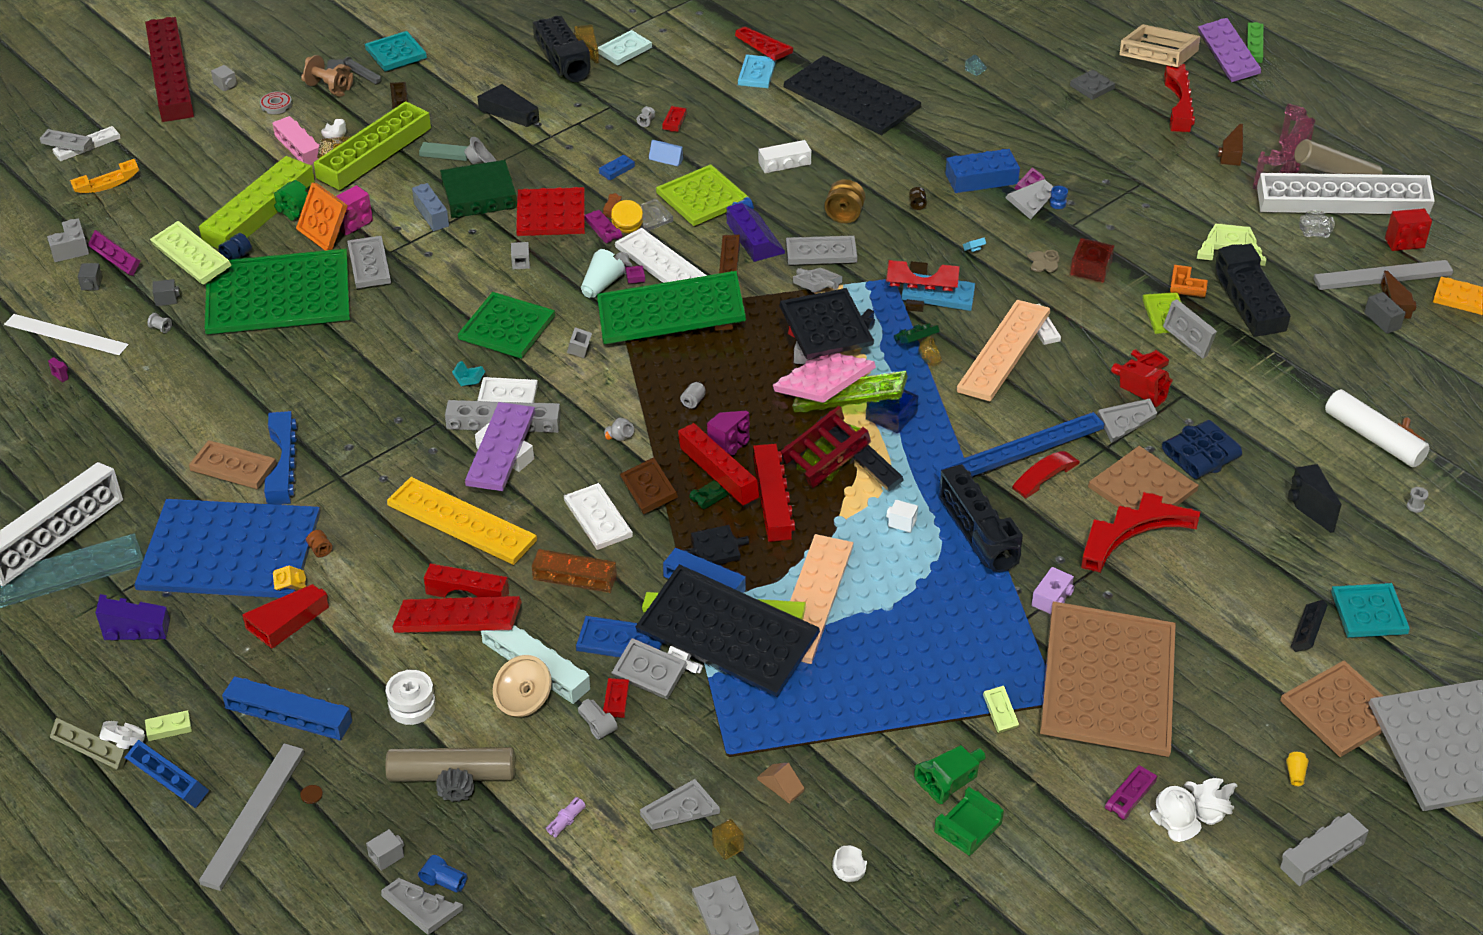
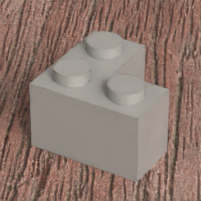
[47,218,89,262]

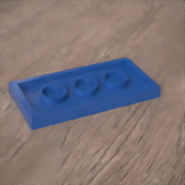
[576,616,663,657]

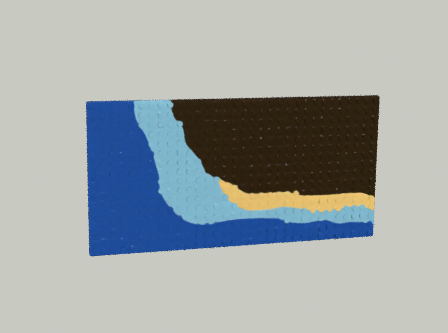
[625,279,1046,757]

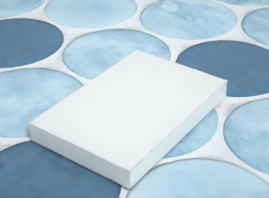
[477,377,538,403]

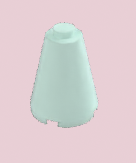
[581,249,625,298]

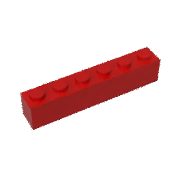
[678,423,759,505]
[753,444,795,542]

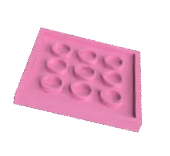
[773,353,876,403]

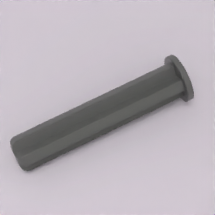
[344,56,381,84]

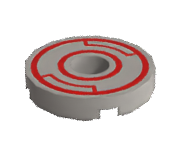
[260,92,292,114]

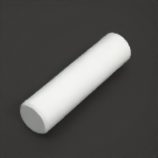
[1325,389,1429,468]

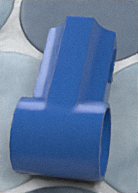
[418,855,467,893]

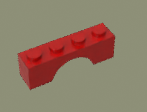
[886,260,960,291]
[424,563,509,598]

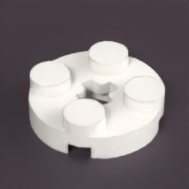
[99,721,145,749]

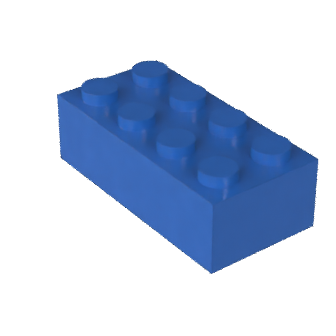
[945,149,1020,193]

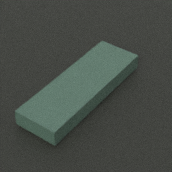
[419,142,468,161]

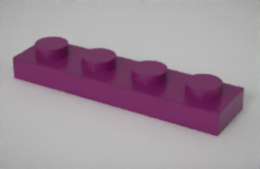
[88,230,141,276]

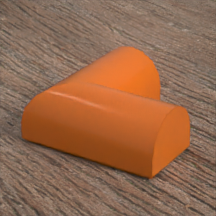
[1170,265,1208,298]

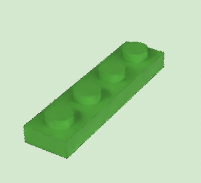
[1247,22,1263,63]

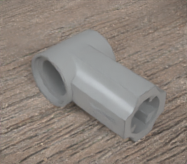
[578,699,618,740]

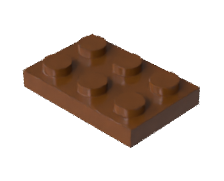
[620,457,678,515]

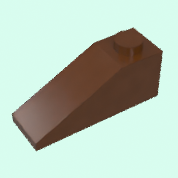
[1218,124,1243,166]
[1381,271,1416,319]

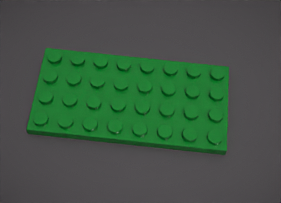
[597,271,746,344]

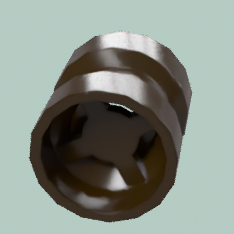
[909,187,927,210]

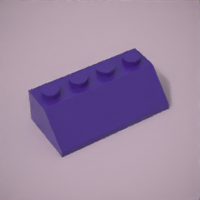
[727,203,785,262]

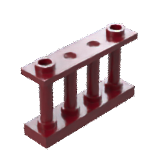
[781,406,871,488]

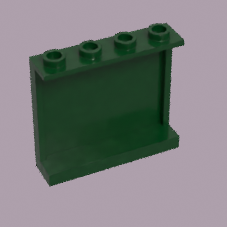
[440,160,517,219]

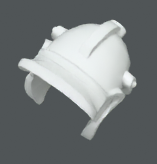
[1184,778,1237,825]
[1150,786,1202,842]

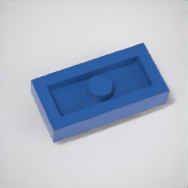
[599,155,635,180]

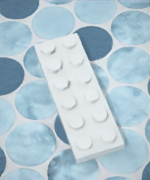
[615,228,707,283]

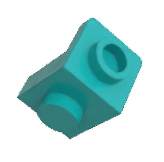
[452,361,485,386]

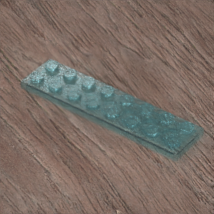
[0,533,143,608]

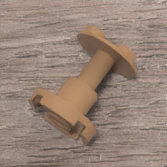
[301,55,353,97]

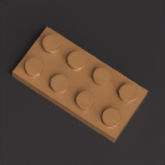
[189,440,276,489]

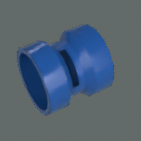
[1050,186,1068,209]

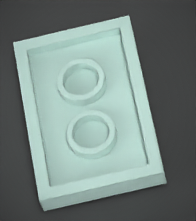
[597,30,652,65]

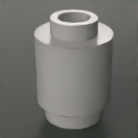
[680,382,705,408]

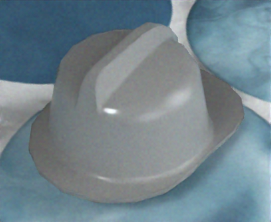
[464,137,496,165]

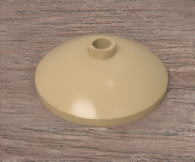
[493,655,552,717]

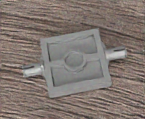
[793,267,842,292]

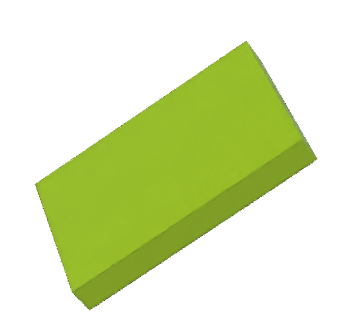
[1142,292,1181,334]

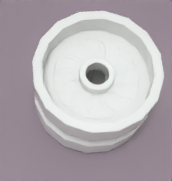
[386,670,436,725]

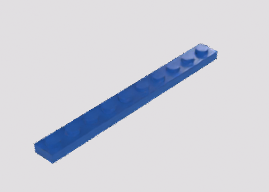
[935,412,1104,479]

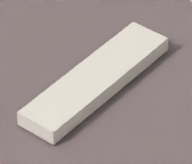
[53,126,120,161]

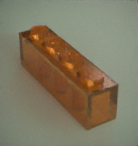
[532,549,617,593]

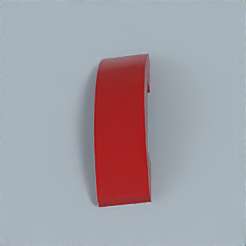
[1012,451,1080,499]

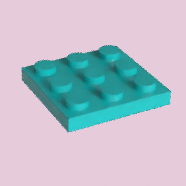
[365,31,427,71]
[1331,583,1410,638]

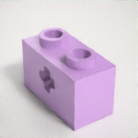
[1032,567,1075,614]

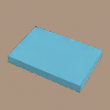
[738,55,776,88]

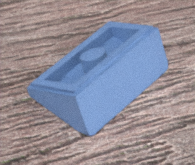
[649,140,683,166]

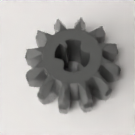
[436,767,474,802]

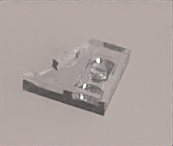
[642,199,673,231]

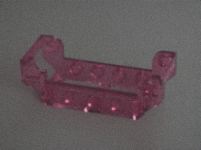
[1253,104,1315,190]

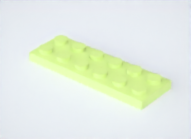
[150,221,232,285]

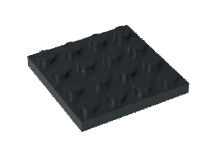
[779,288,874,359]

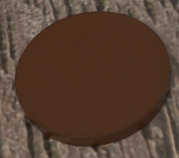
[300,785,323,804]

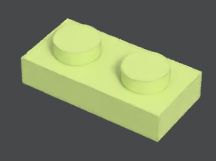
[983,686,1019,733]
[145,710,192,741]

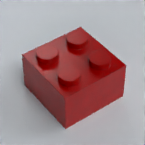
[1385,208,1432,251]

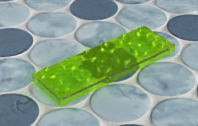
[792,370,908,412]

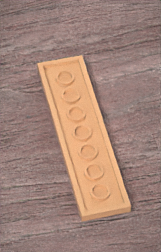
[957,300,1050,401]
[790,534,853,664]

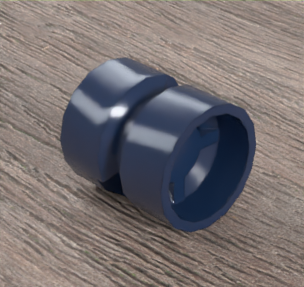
[218,233,252,260]

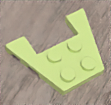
[1197,223,1266,266]

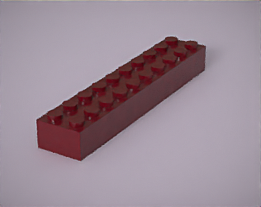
[145,17,194,122]

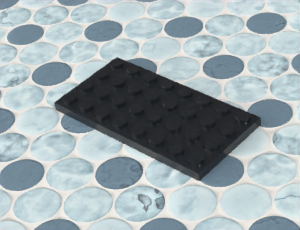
[784,55,921,136]
[635,564,820,697]

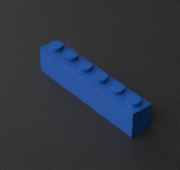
[222,676,352,741]

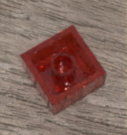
[1070,238,1115,282]

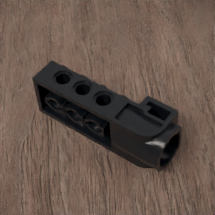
[532,16,591,82]
[1215,243,1291,337]
[939,464,1023,572]

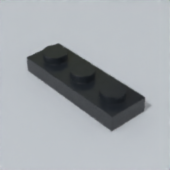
[1291,600,1328,652]

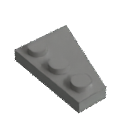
[1005,179,1053,219]
[1097,399,1157,443]
[381,878,463,935]

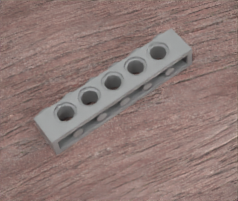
[445,400,561,433]

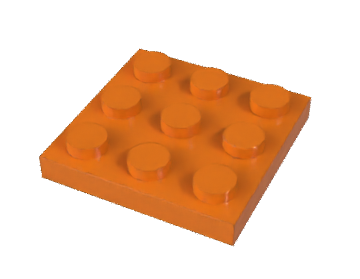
[296,183,348,250]

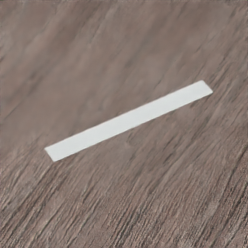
[4,314,129,355]

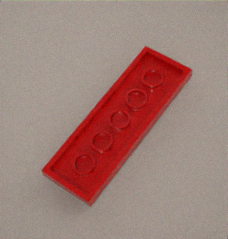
[392,596,522,633]

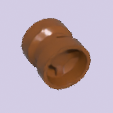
[306,530,332,557]

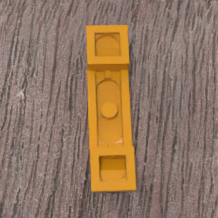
[70,159,139,193]

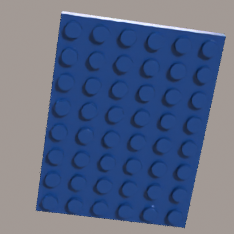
[134,499,320,598]

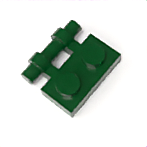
[894,323,940,343]

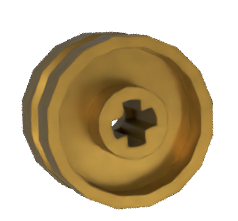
[824,179,866,223]

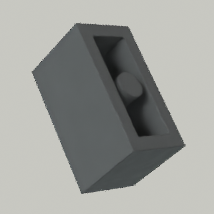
[1364,292,1405,334]

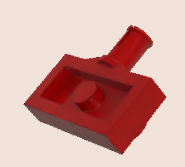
[1131,349,1169,369]

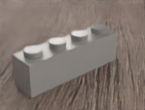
[1280,813,1369,887]

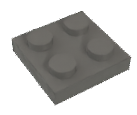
[1070,70,1115,100]

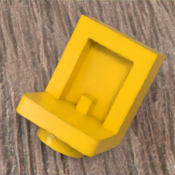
[273,566,306,591]

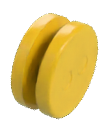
[611,200,643,233]

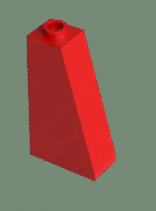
[242,584,329,649]

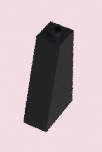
[477,84,539,127]

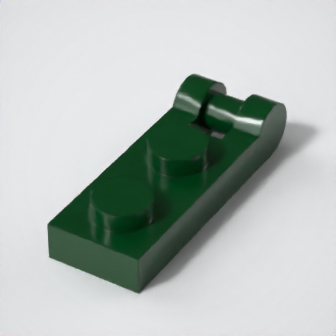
[689,480,729,509]

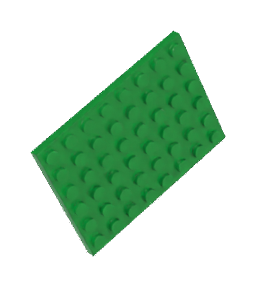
[205,248,350,334]

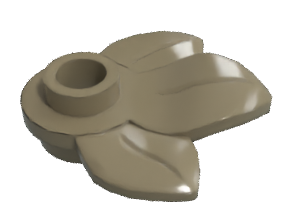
[1027,250,1060,272]

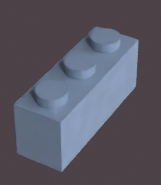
[412,183,449,231]

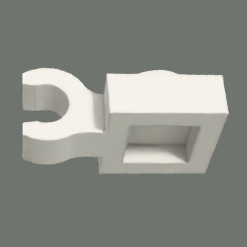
[668,646,703,674]

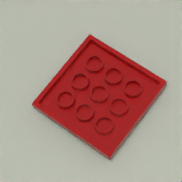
[516,187,585,236]

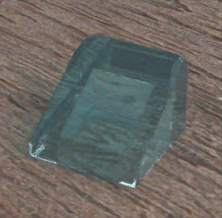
[965,54,987,76]

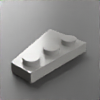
[640,779,720,830]

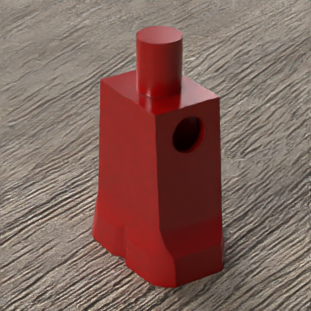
[1111,359,1173,407]

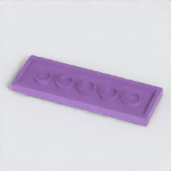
[1198,18,1261,82]
[465,402,535,491]

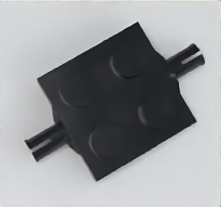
[683,525,749,565]

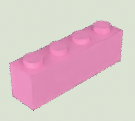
[272,116,323,165]

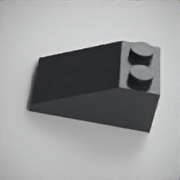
[1288,464,1342,533]

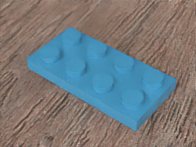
[901,273,975,311]

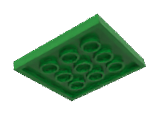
[458,292,555,359]

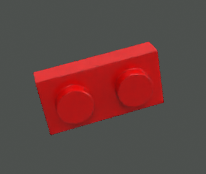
[662,106,687,132]
[603,678,629,718]

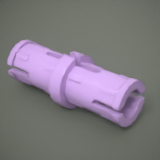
[546,797,586,837]

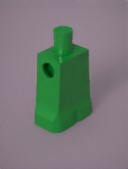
[914,745,986,804]

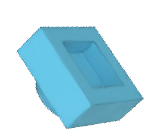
[963,237,986,252]

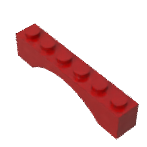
[1164,64,1195,132]

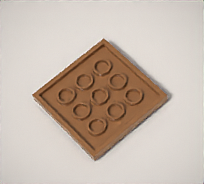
[1088,446,1199,510]
[1280,661,1383,757]

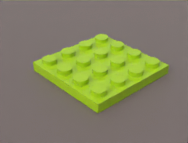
[656,164,748,226]

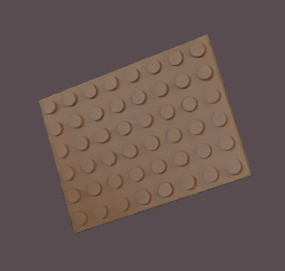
[1040,601,1175,757]

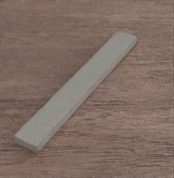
[1313,260,1453,290]
[199,744,304,891]

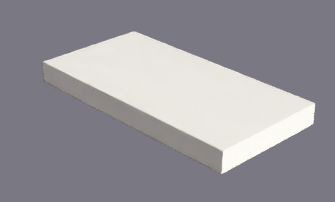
[564,483,633,550]

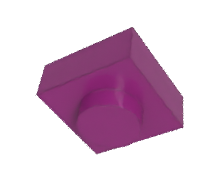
[625,265,645,284]
[48,357,69,382]

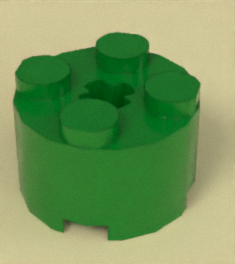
[274,180,308,221]

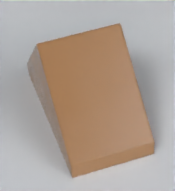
[757,763,804,804]

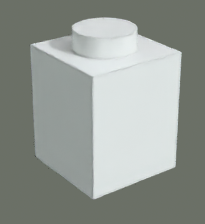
[886,500,918,533]

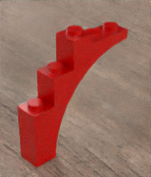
[1081,492,1200,573]

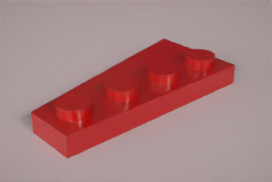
[735,27,793,61]

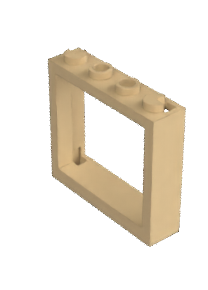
[1120,24,1200,67]

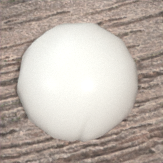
[321,119,346,141]
[832,845,867,882]

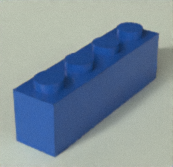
[663,548,746,593]
[125,739,209,808]

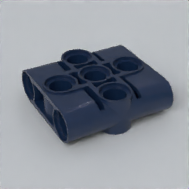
[1162,420,1242,479]

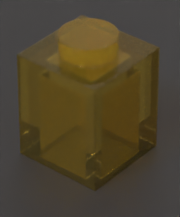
[712,819,744,860]

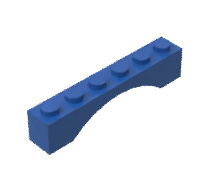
[264,411,297,505]

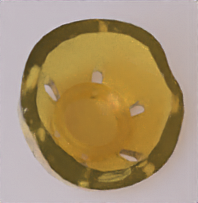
[919,335,942,364]

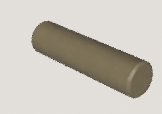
[1295,139,1382,175]
[385,747,515,782]

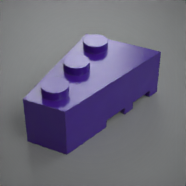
[95,594,170,640]

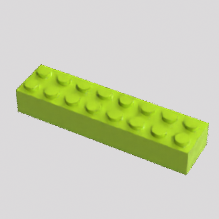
[313,101,431,190]
[199,156,315,249]

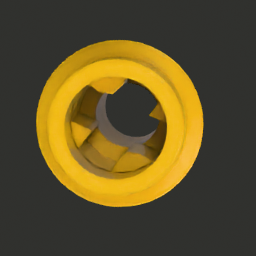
[1286,752,1309,786]

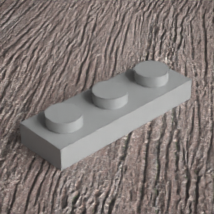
[40,129,93,152]

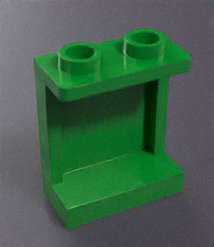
[934,787,1004,856]

